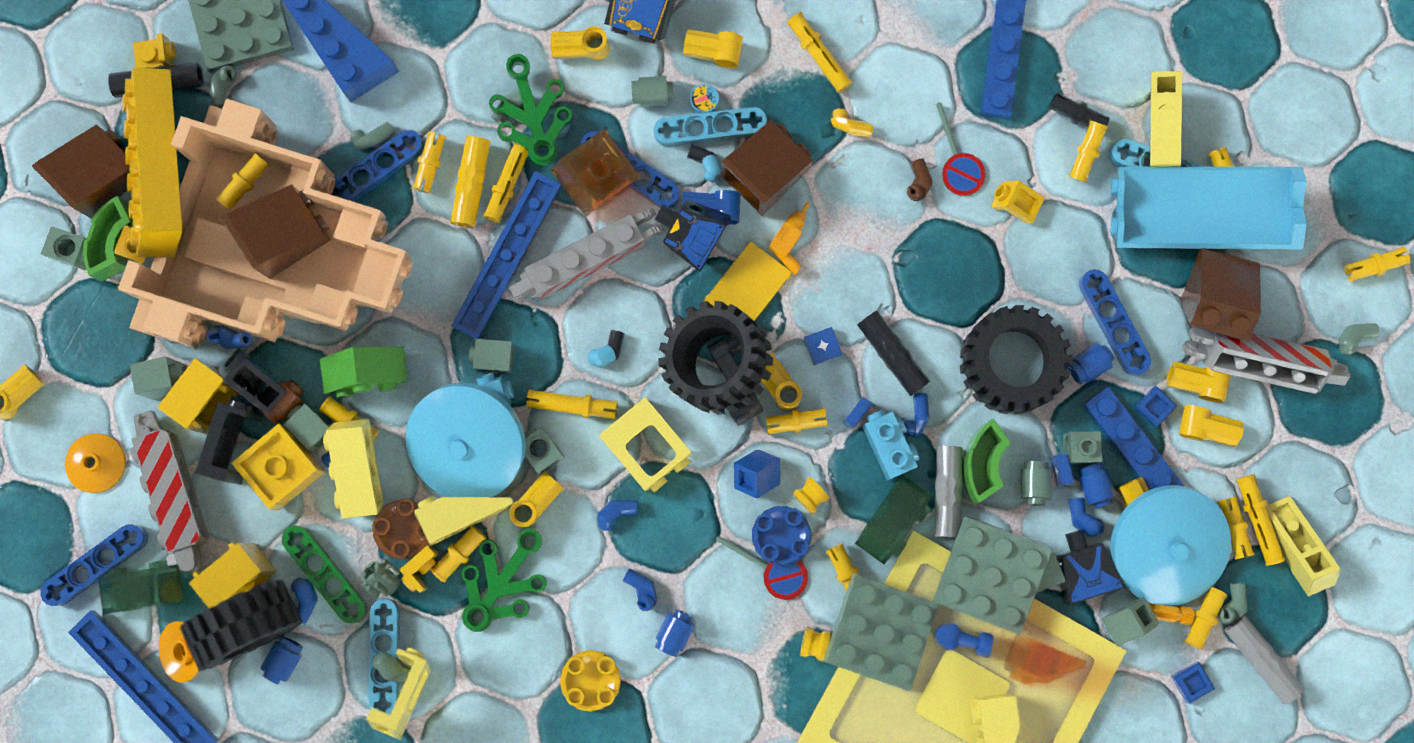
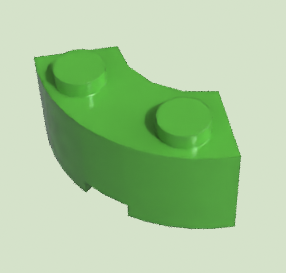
[83,196,133,282]
[962,418,1011,505]

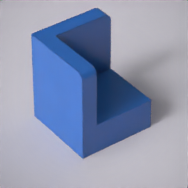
[734,449,780,499]

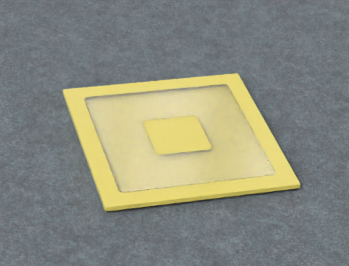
[797,530,1126,743]

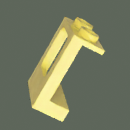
[599,397,692,492]
[366,648,431,740]

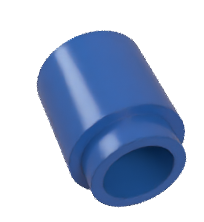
[1067,343,1114,384]
[1078,462,1117,509]
[655,609,695,657]
[260,636,303,684]

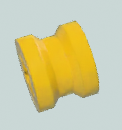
[792,477,830,515]
[800,626,831,662]

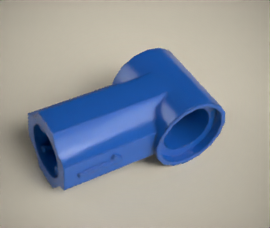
[682,190,741,225]

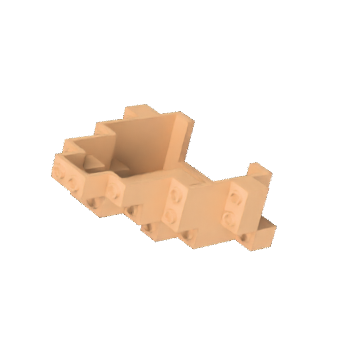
[118,99,413,349]

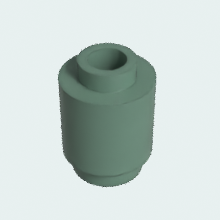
[631,76,674,107]
[1021,461,1052,506]

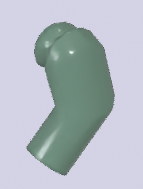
[209,66,236,109]
[350,122,395,151]
[1338,323,1379,355]
[1219,583,1247,625]

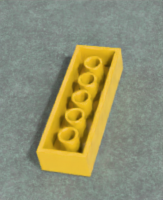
[122,67,182,258]

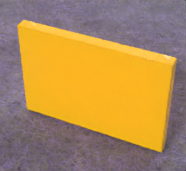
[704,241,792,321]

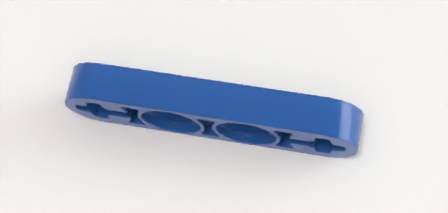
[331,130,424,202]
[581,131,679,208]
[1079,269,1151,376]
[40,524,148,606]

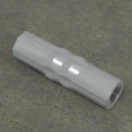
[934,446,963,538]
[1224,615,1305,704]

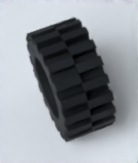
[658,301,773,414]
[959,305,1072,414]
[179,580,303,671]

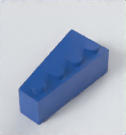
[282,0,400,103]

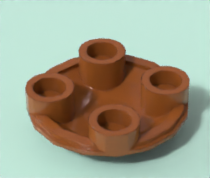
[372,498,429,559]

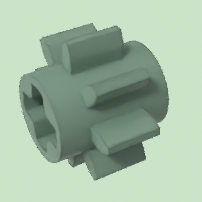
[361,558,400,599]

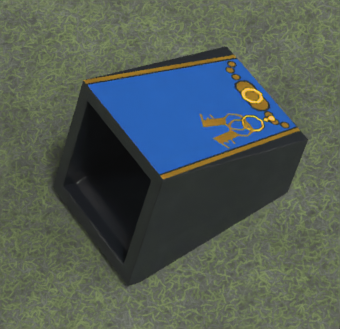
[604,0,676,43]

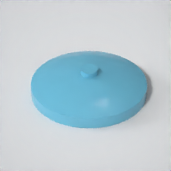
[406,383,526,497]
[1110,485,1231,606]

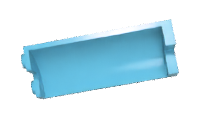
[1110,167,1307,250]

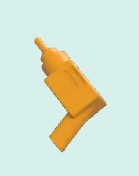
[768,202,810,276]

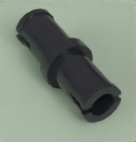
[1048,92,1110,127]

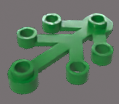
[489,54,572,166]
[461,529,547,632]

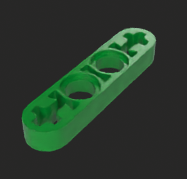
[282,526,368,624]

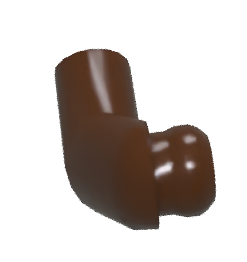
[907,158,933,201]

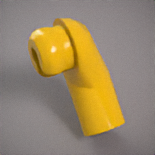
[831,109,873,138]

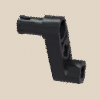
[707,335,764,427]

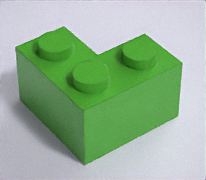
[320,346,408,399]

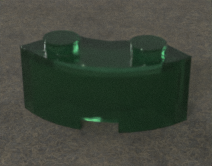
[854,474,932,564]
[98,560,184,615]

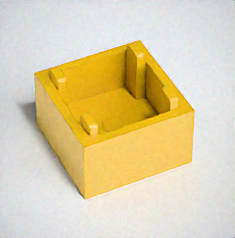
[157,358,239,434]
[231,424,325,511]
[189,542,277,608]

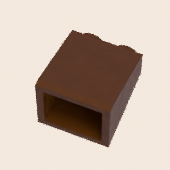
[721,120,813,216]
[32,124,130,219]
[221,184,331,279]
[1180,248,1261,342]

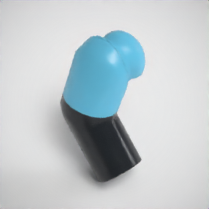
[687,144,722,183]
[588,330,625,367]

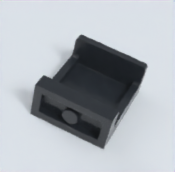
[195,400,263,485]

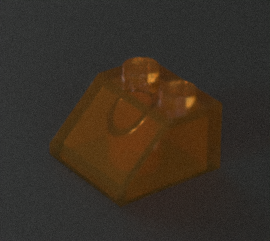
[551,129,640,217]
[1003,635,1087,687]

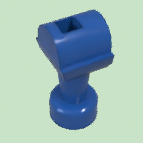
[933,623,993,658]

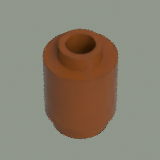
[260,380,304,424]

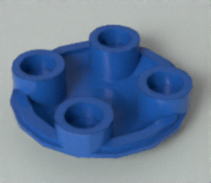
[752,506,811,565]

